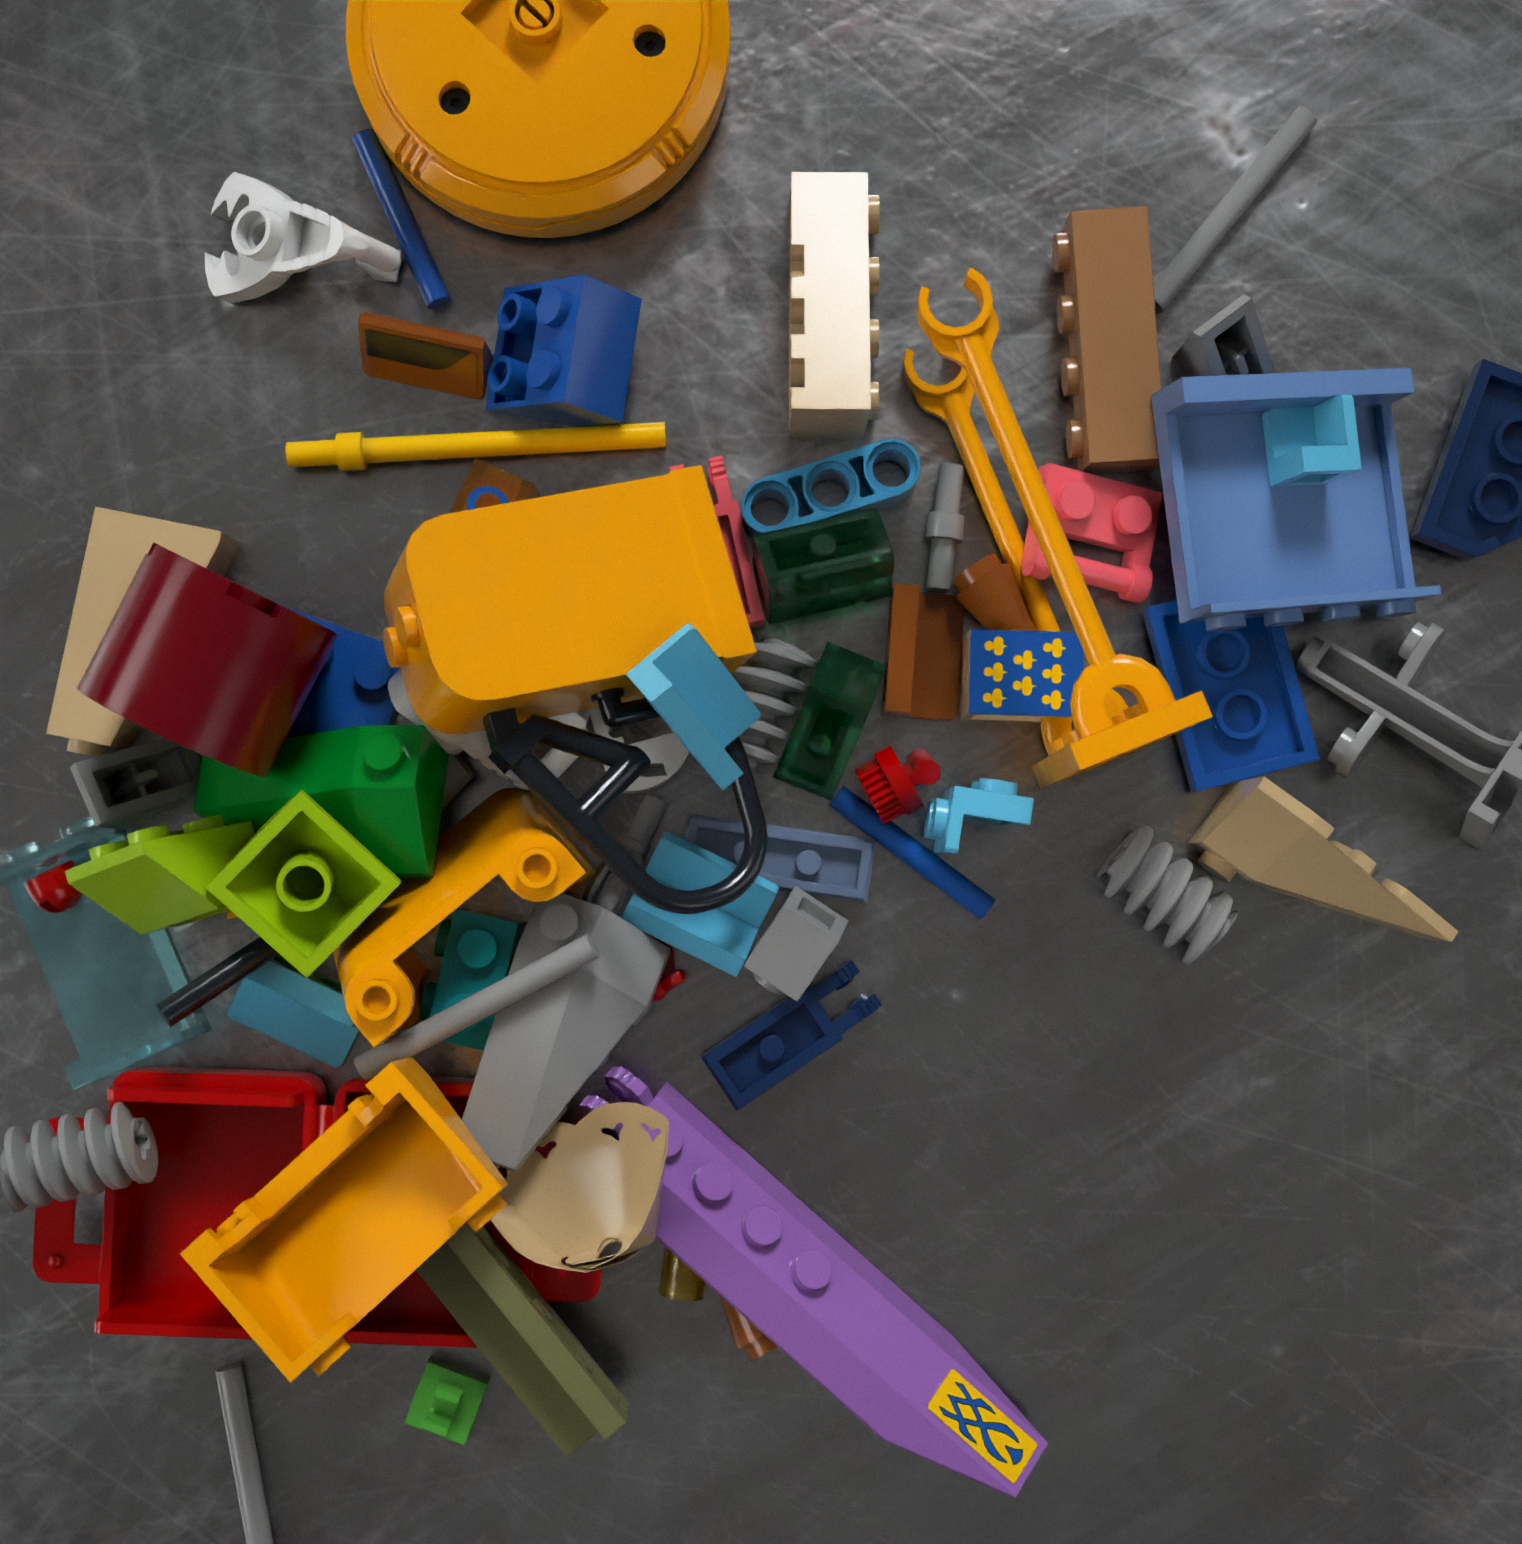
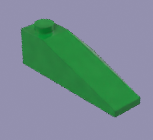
[193,725,449,878]

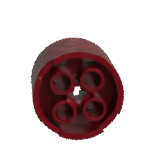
[77,542,338,777]

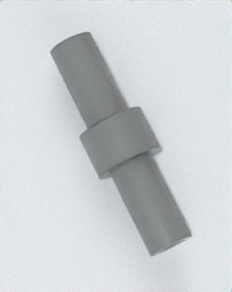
[925,463,965,592]

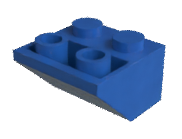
[485,274,642,426]

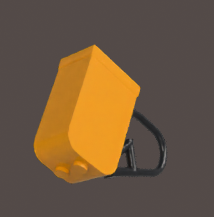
[383,465,768,914]

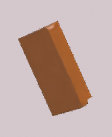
[881,583,965,721]

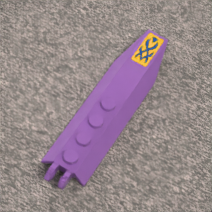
[579,1066,1048,1498]

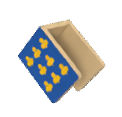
[959,629,1084,722]

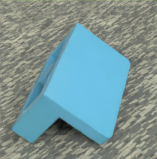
[626,624,761,790]
[622,832,779,977]
[227,955,360,1068]

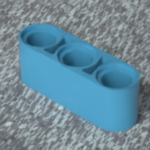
[741,438,921,545]

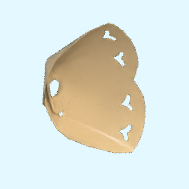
[490,1102,669,1273]

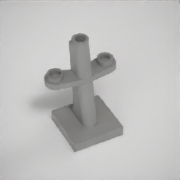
[1295,622,1522,851]

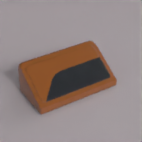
[358,312,494,400]

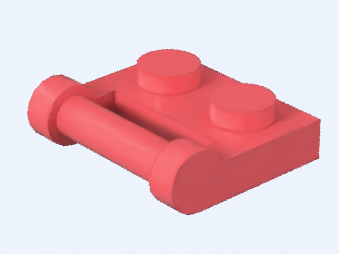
[1021,463,1163,604]

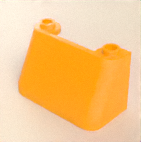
[333,787,597,1047]
[180,1057,508,1383]

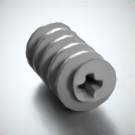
[731,631,818,774]
[1096,825,1238,965]
[0,1102,158,1213]

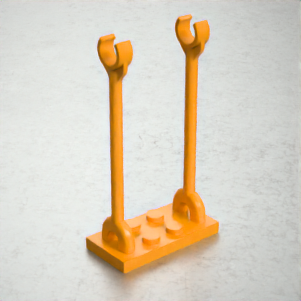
[902,267,1213,790]

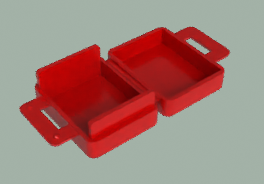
[32,1066,602,1348]

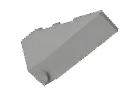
[462,894,671,1172]

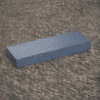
[684,813,876,903]

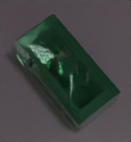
[752,508,895,625]

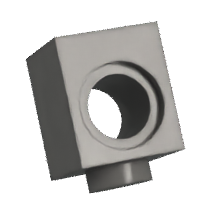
[743,885,848,1002]

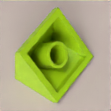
[206,789,401,978]

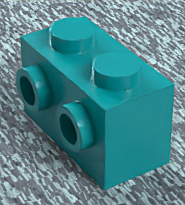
[419,907,527,1051]

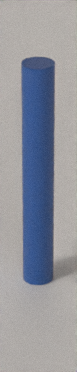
[352,128,451,309]
[829,785,996,919]

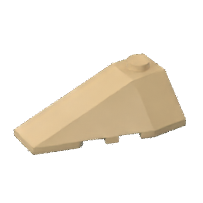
[1188,776,1459,942]

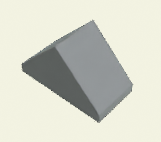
[1172,294,1276,377]
[70,738,202,829]

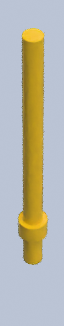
[285,422,666,471]

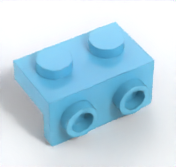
[924,778,1034,855]

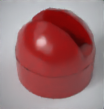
[23,859,82,913]

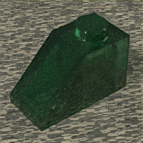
[773,642,887,800]

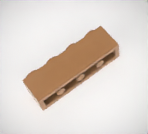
[1052,206,1161,475]

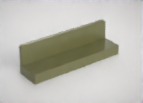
[416,1223,629,1455]

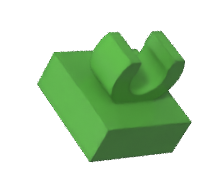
[404,1355,491,1446]

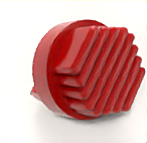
[854,745,941,824]

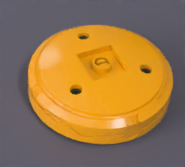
[346,0,730,238]

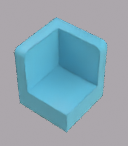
[1262,394,1362,487]

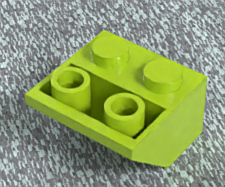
[65,815,255,935]

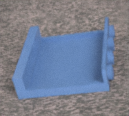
[1151,368,1441,632]

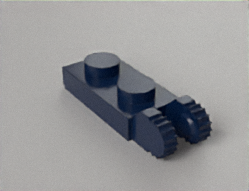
[701,960,882,1111]

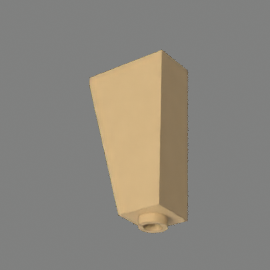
[46,507,239,757]

